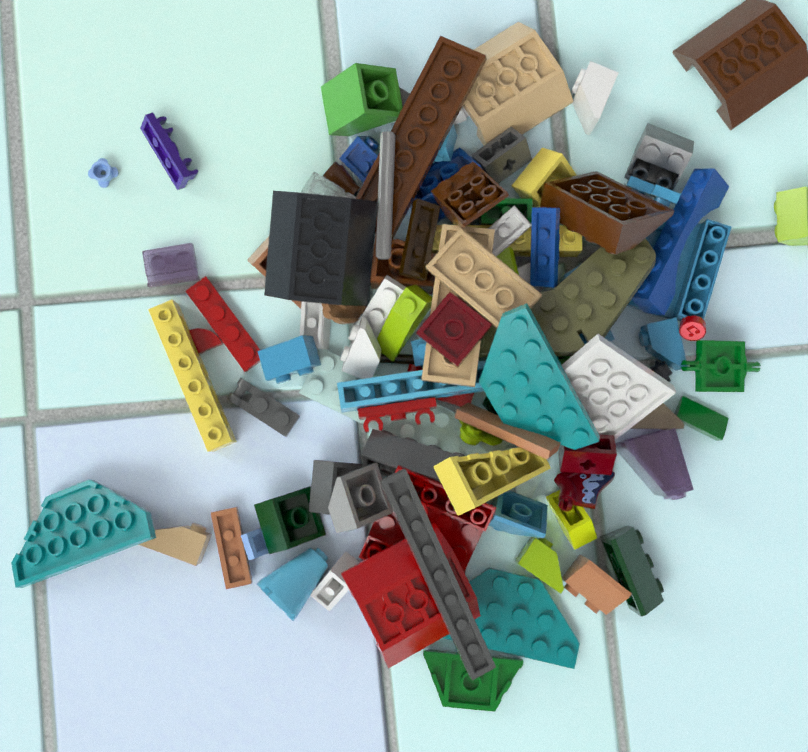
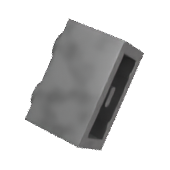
[624,123,694,191]

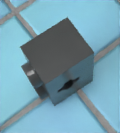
[471,127,532,184]

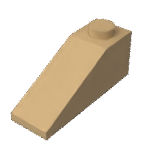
[139,523,212,566]

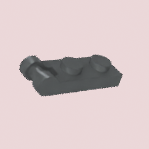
[226,377,300,437]

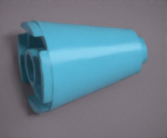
[257,548,329,621]

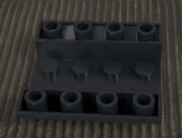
[264,190,378,306]

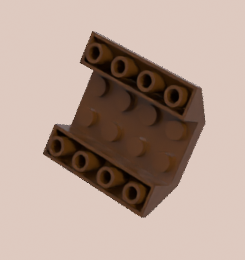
[672,0,808,131]

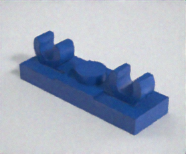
[530,207,560,288]

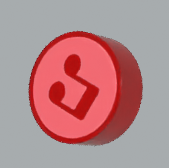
[679,316,706,341]

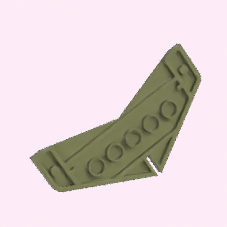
[479,238,656,358]

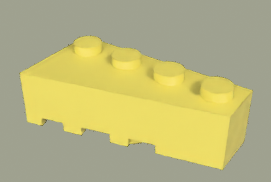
[433,447,551,516]

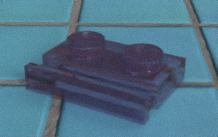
[142,243,200,288]

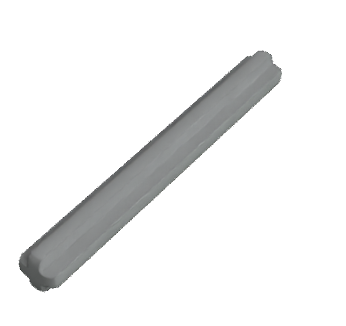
[376,131,395,259]

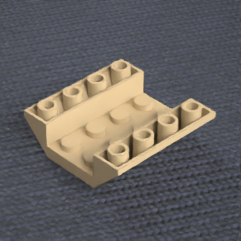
[463,22,573,146]

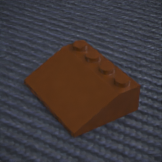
[540,171,674,254]

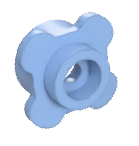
[88,158,119,188]

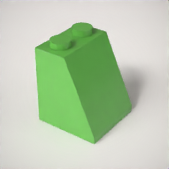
[321,63,403,137]

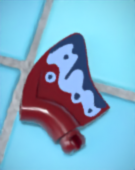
[554,471,615,511]

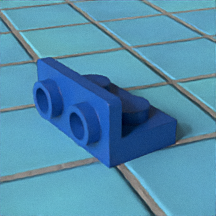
[339,136,380,183]

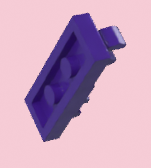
[140,112,199,190]

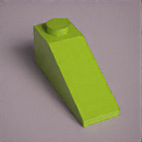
[377,285,432,361]

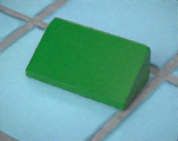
[674,396,729,441]

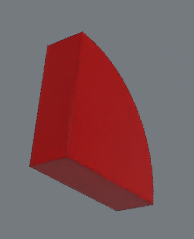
[189,328,223,354]

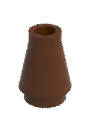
[323,162,360,198]

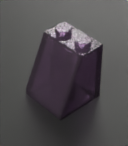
[615,428,694,500]

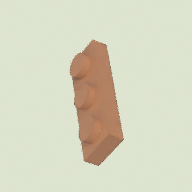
[211,507,253,589]

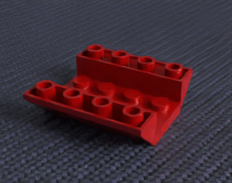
[359,465,496,573]
[340,522,481,669]

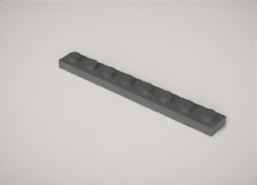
[379,469,496,680]

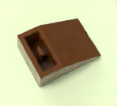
[431,162,509,227]

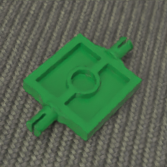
[681,340,761,392]

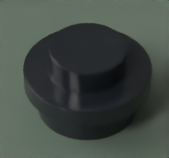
[650,360,673,382]

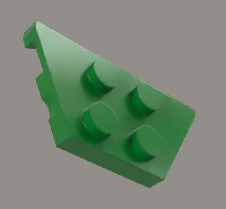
[423,649,524,712]

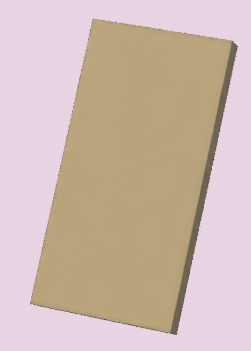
[426,227,542,329]

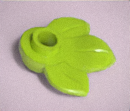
[459,420,503,446]

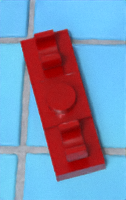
[358,397,437,433]

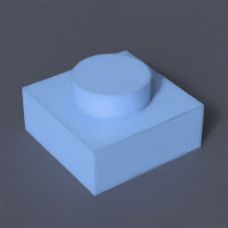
[241,528,269,560]

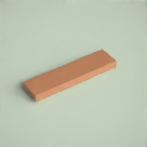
[455,402,560,459]

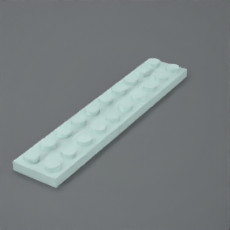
[299,349,550,499]

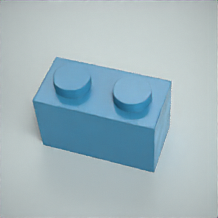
[257,335,321,384]

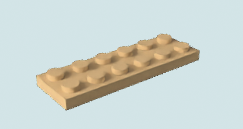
[421,224,495,387]

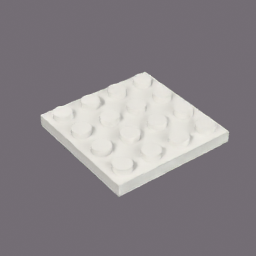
[561,334,676,440]

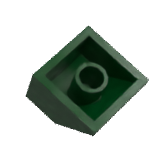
[254,486,326,554]

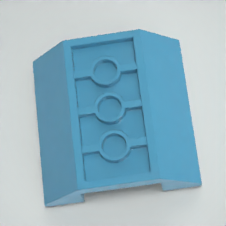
[627,219,731,321]

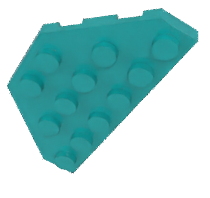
[479,303,600,450]
[11,479,156,588]
[443,567,580,669]

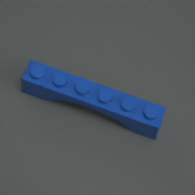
[631,168,730,315]

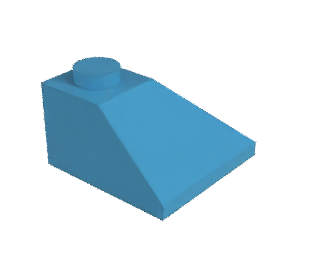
[489,490,548,538]

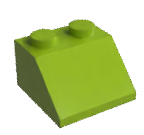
[774,186,808,246]

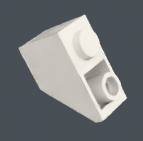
[340,317,382,379]

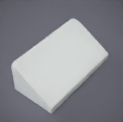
[299,302,331,349]

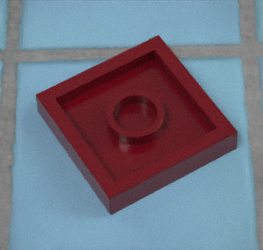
[416,292,492,368]

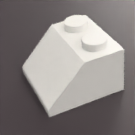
[571,61,619,136]

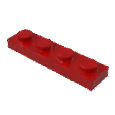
[186,276,260,372]

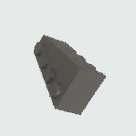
[361,429,465,483]

